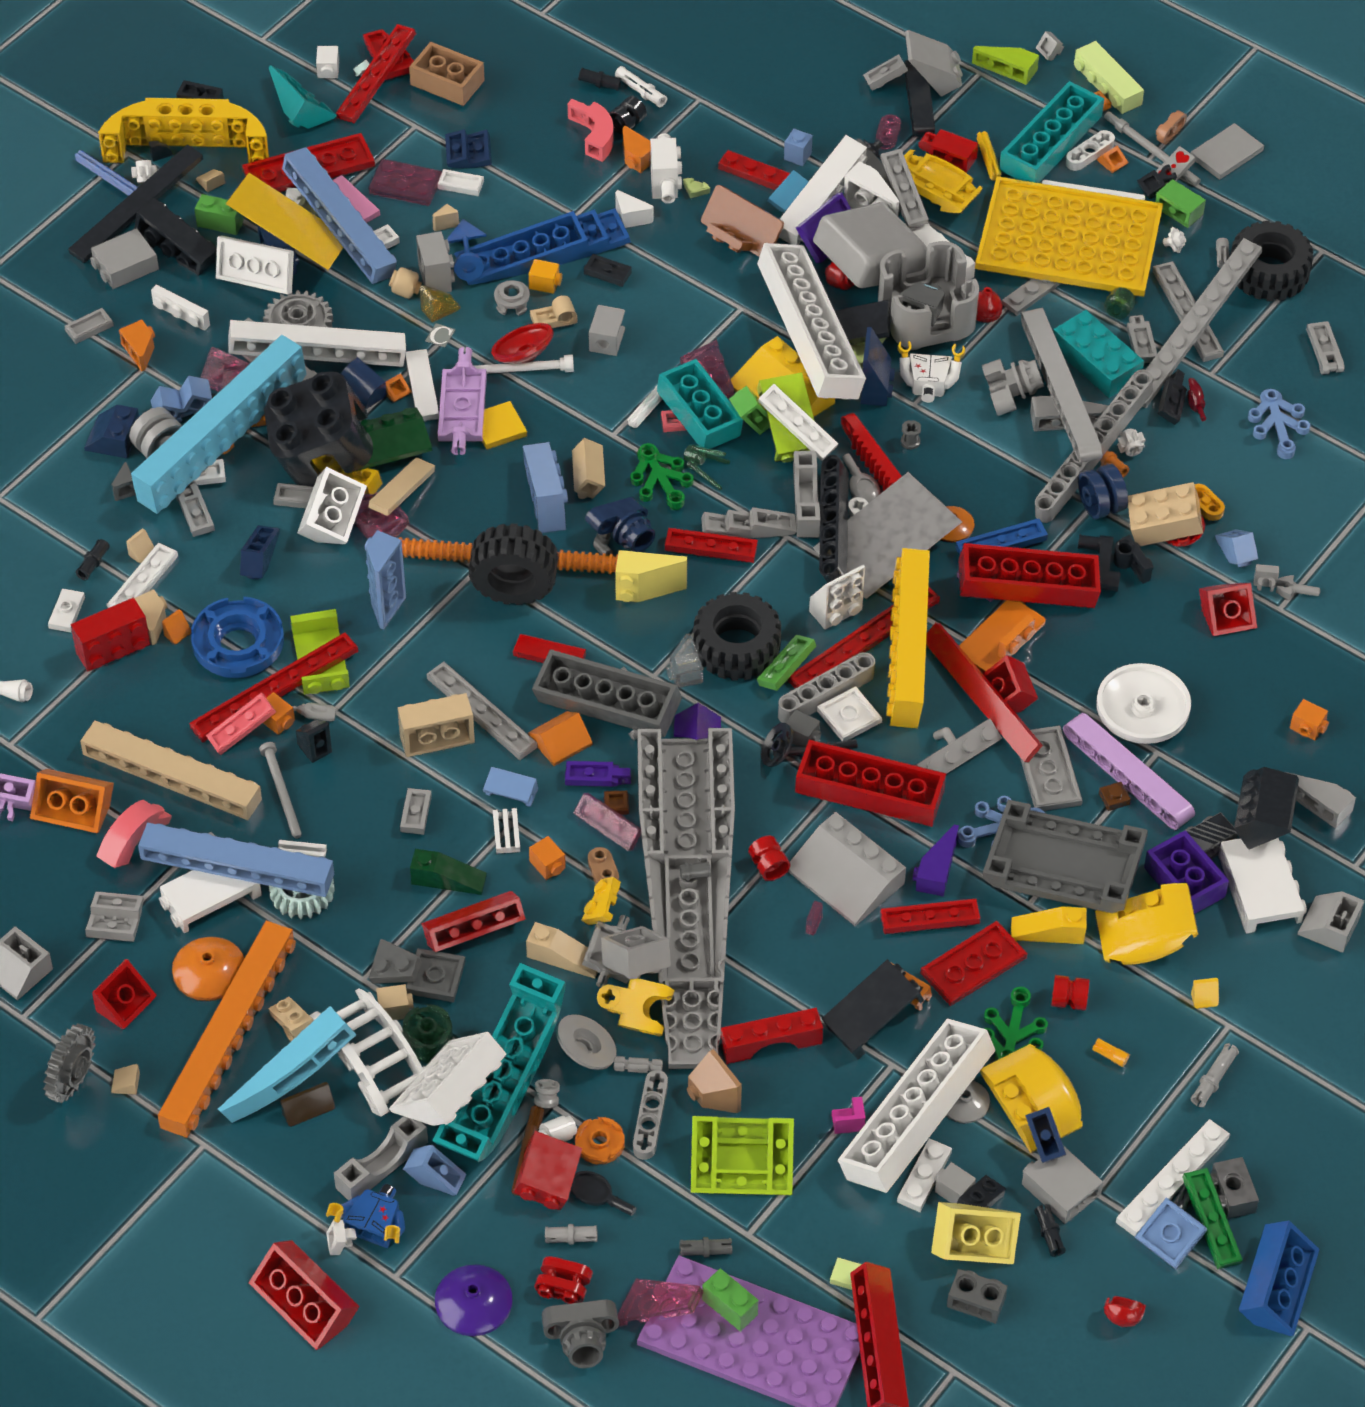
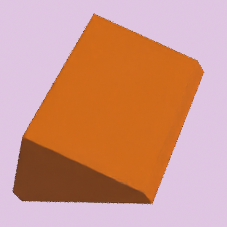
[528,711,593,766]

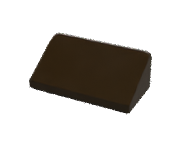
[281,1082,335,1127]

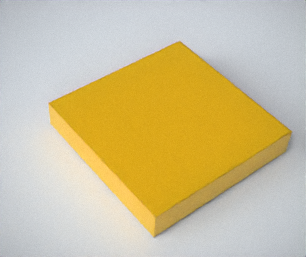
[482,401,527,450]

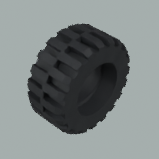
[1230,220,1313,301]
[469,524,558,605]
[693,592,781,681]

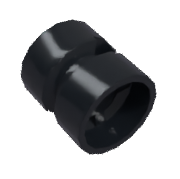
[609,96,647,134]

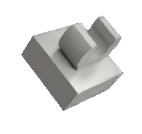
[1036,31,1064,60]
[1253,564,1279,592]

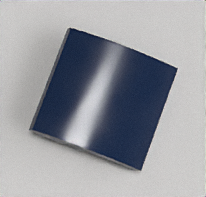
[445,129,492,168]

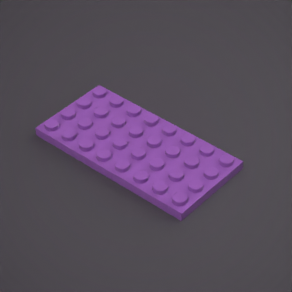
[637,1255,860,1407]

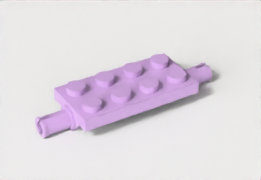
[438,347,487,455]

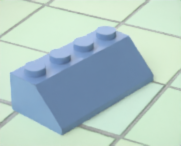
[365,530,406,629]

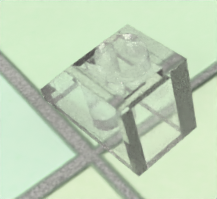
[667,633,703,688]

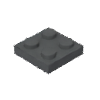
[406,948,465,1002]

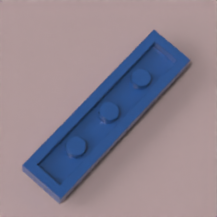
[955,518,1048,556]

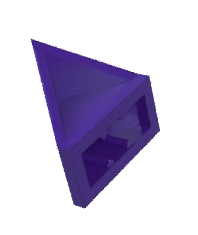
[674,702,721,740]

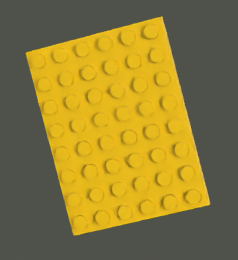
[975,176,1163,297]

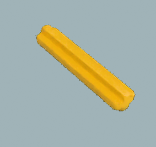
[977,131,1001,181]

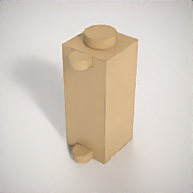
[572,438,605,499]

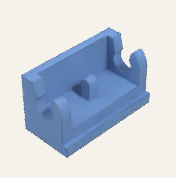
[483,767,538,807]

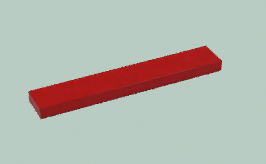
[336,24,416,123]

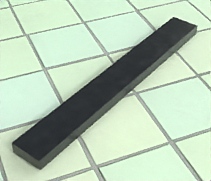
[68,144,203,264]

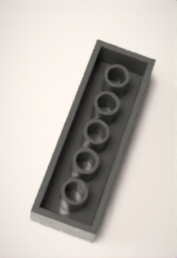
[532,649,682,738]

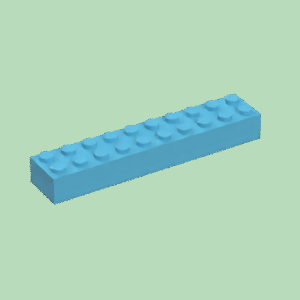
[131,335,307,514]

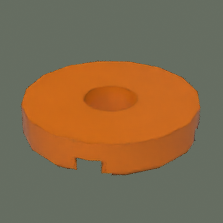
[575,1117,625,1164]

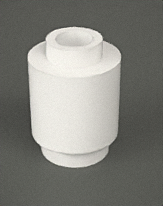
[538,1116,577,1142]

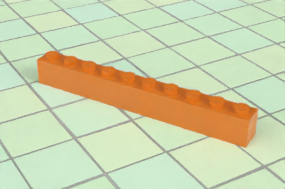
[158,920,296,1138]

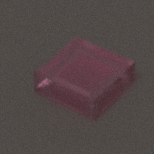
[806,901,823,935]

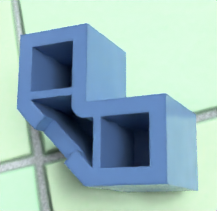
[151,376,212,422]

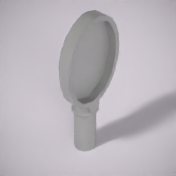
[842,454,880,503]

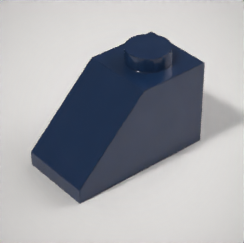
[1025,1107,1066,1164]

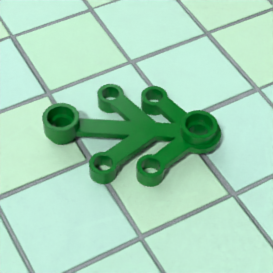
[630,443,693,510]
[983,987,1048,1061]

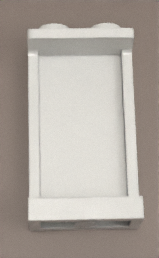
[159,870,262,933]

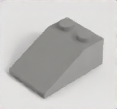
[905,30,963,96]

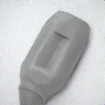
[292,702,336,721]

